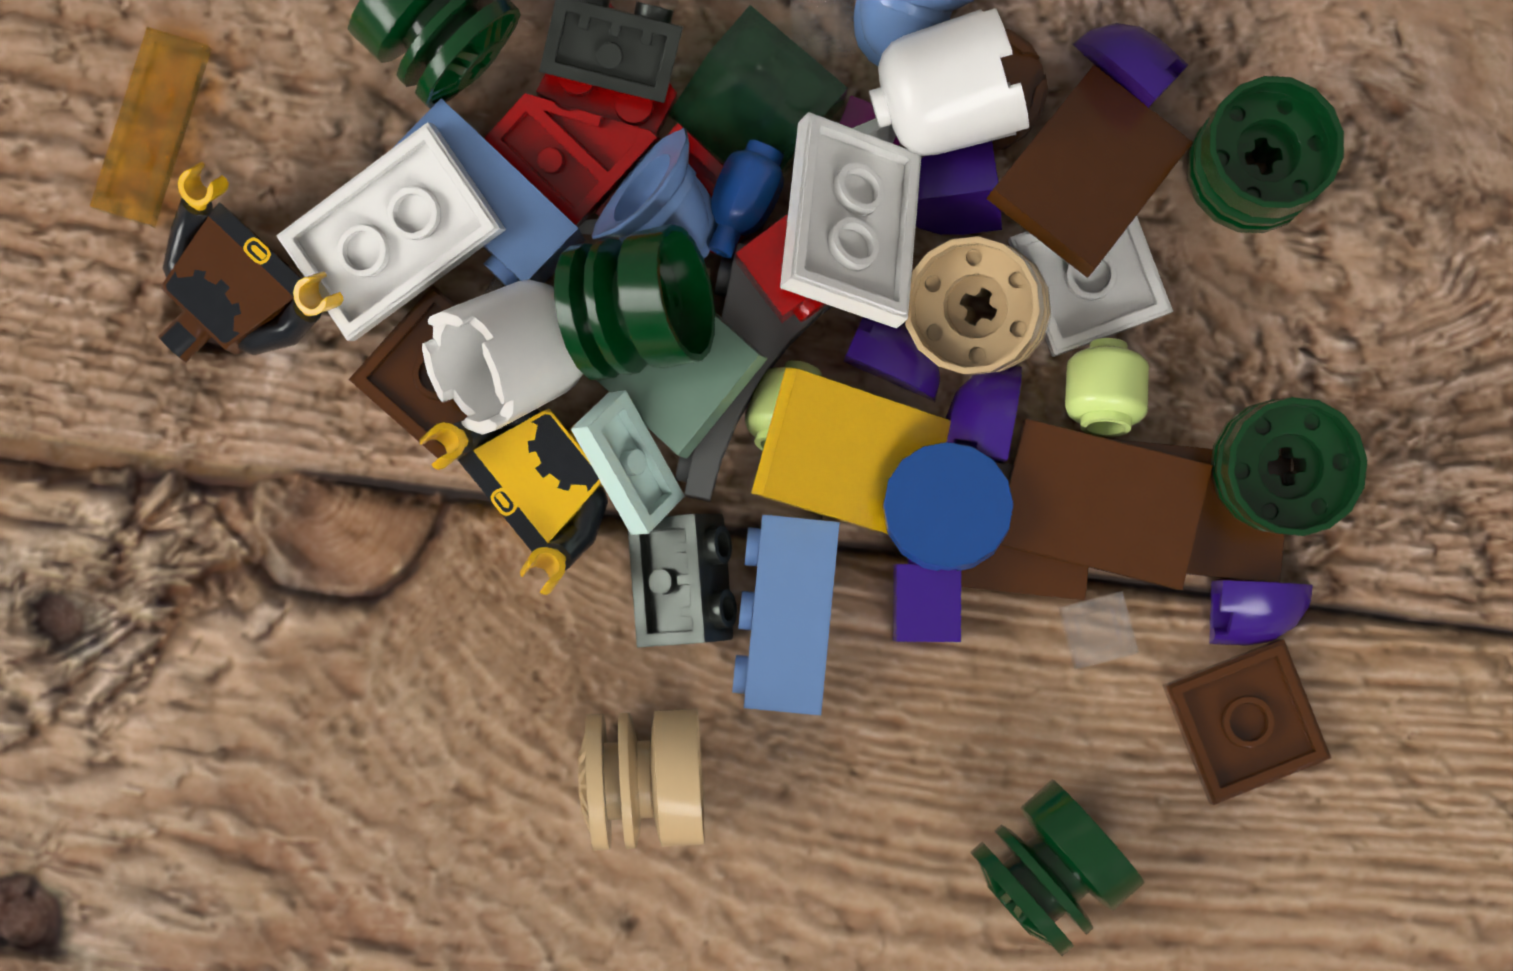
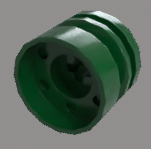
[348,0,521,109]
[1187,76,1344,233]
[554,224,715,381]
[1211,397,1368,536]
[970,779,1145,956]

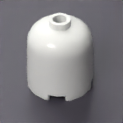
[869,8,1030,156]
[422,279,583,435]

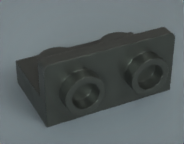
[539,0,683,103]
[628,514,737,648]

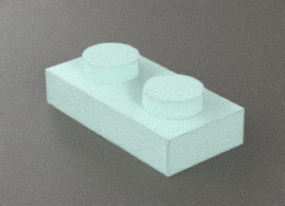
[571,390,685,535]

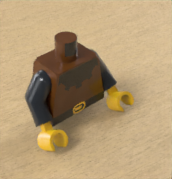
[158,162,344,363]

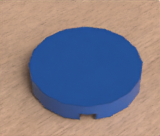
[883,442,1014,571]

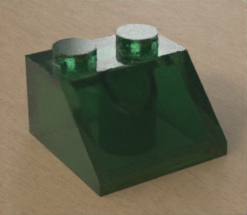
[668,5,848,174]

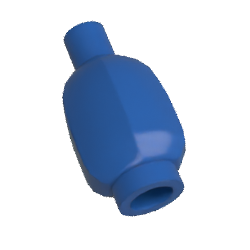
[708,140,785,258]

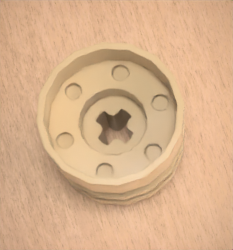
[905,236,1051,374]
[578,708,705,851]

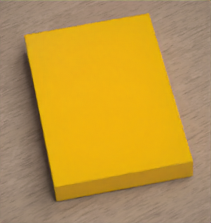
[751,367,951,535]

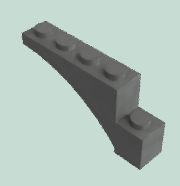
[675,243,833,502]

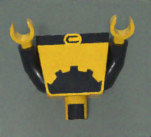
[419,409,608,595]

